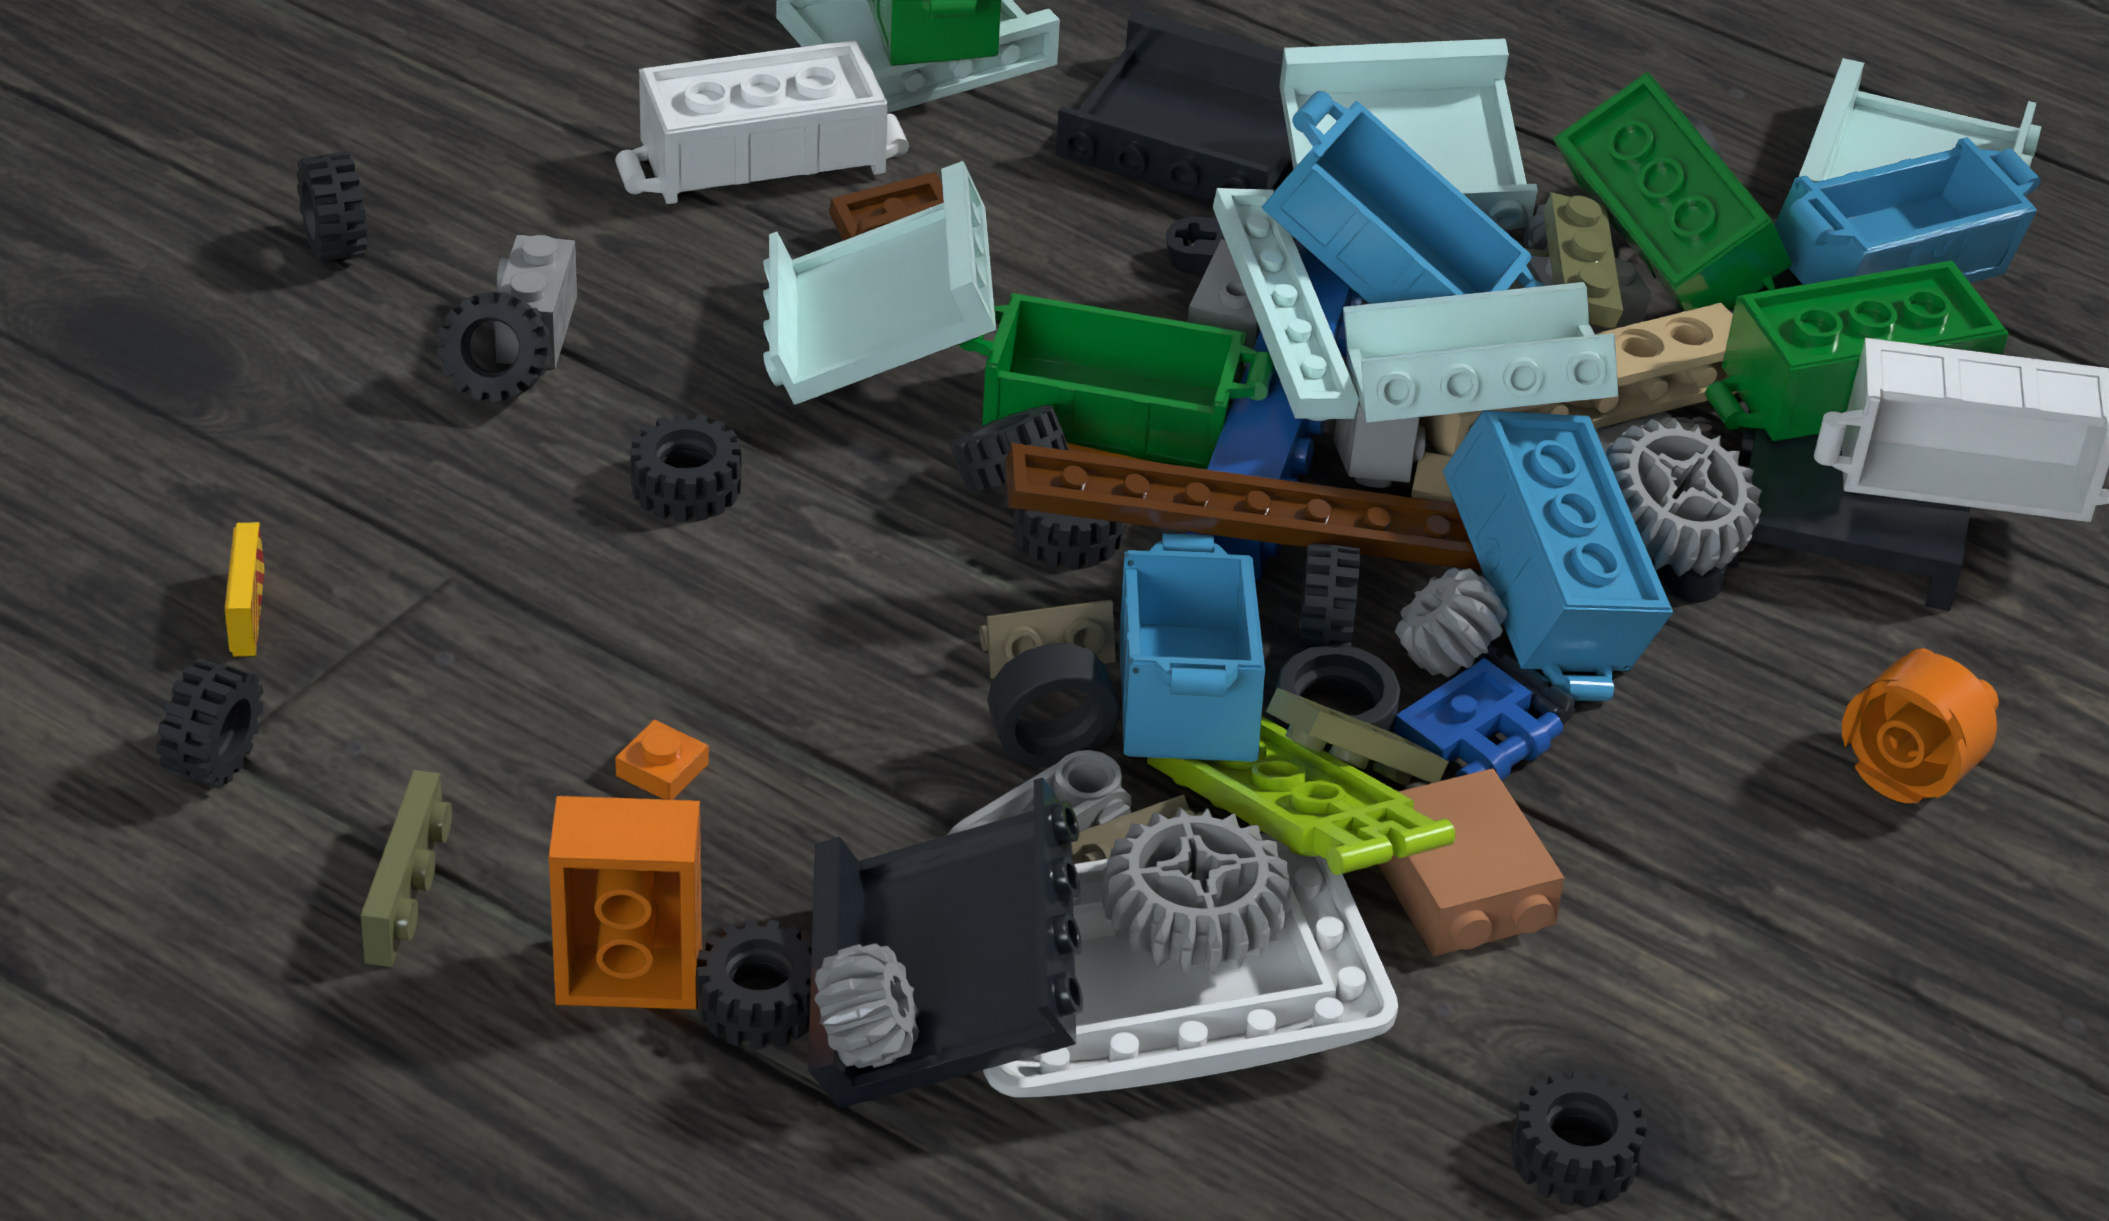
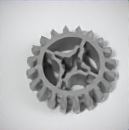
[1605,418,1762,577]
[1102,806,1291,975]

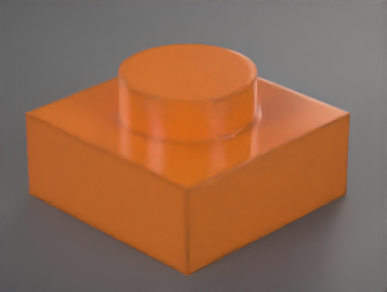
[615,719,709,800]

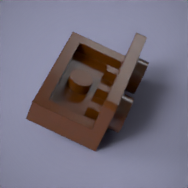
[829,172,944,241]

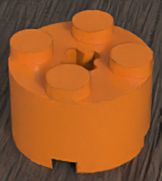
[1841,648,1999,803]

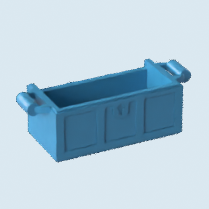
[1261,91,1544,304]
[1774,137,2041,285]
[1443,410,1673,702]
[1119,533,1265,762]

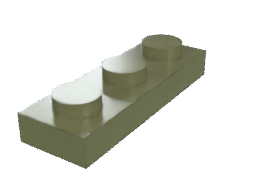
[1543,192,1623,329]
[1266,687,1449,786]
[361,770,452,967]

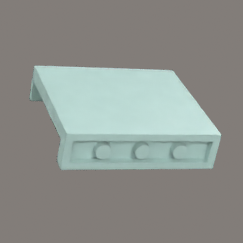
[776,0,1060,113]
[1279,39,1538,230]
[1799,58,2042,182]
[763,161,996,405]
[1343,282,1619,423]

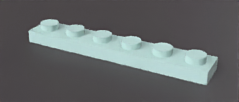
[1213,188,1359,421]

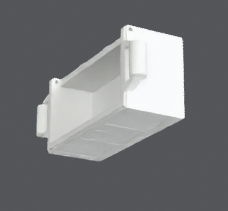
[615,40,909,204]
[1814,338,2109,522]

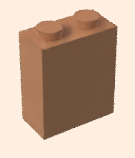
[1378,768,1565,957]

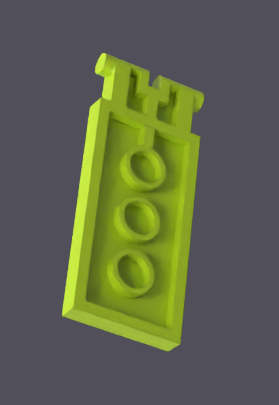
[1147,716,1455,875]

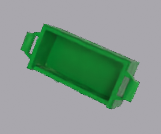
[868,0,1001,66]
[1553,71,1793,312]
[1705,260,2009,441]
[959,293,1275,469]

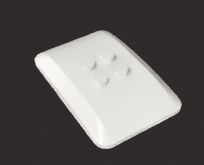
[983,833,1398,1098]

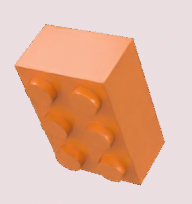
[549,796,702,1010]

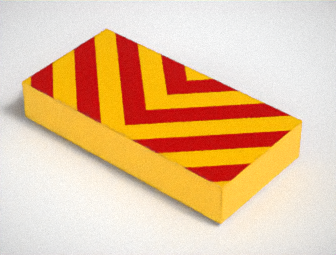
[225,522,264,657]

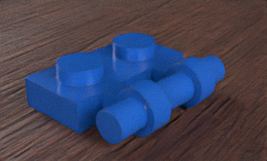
[1393,658,1563,781]

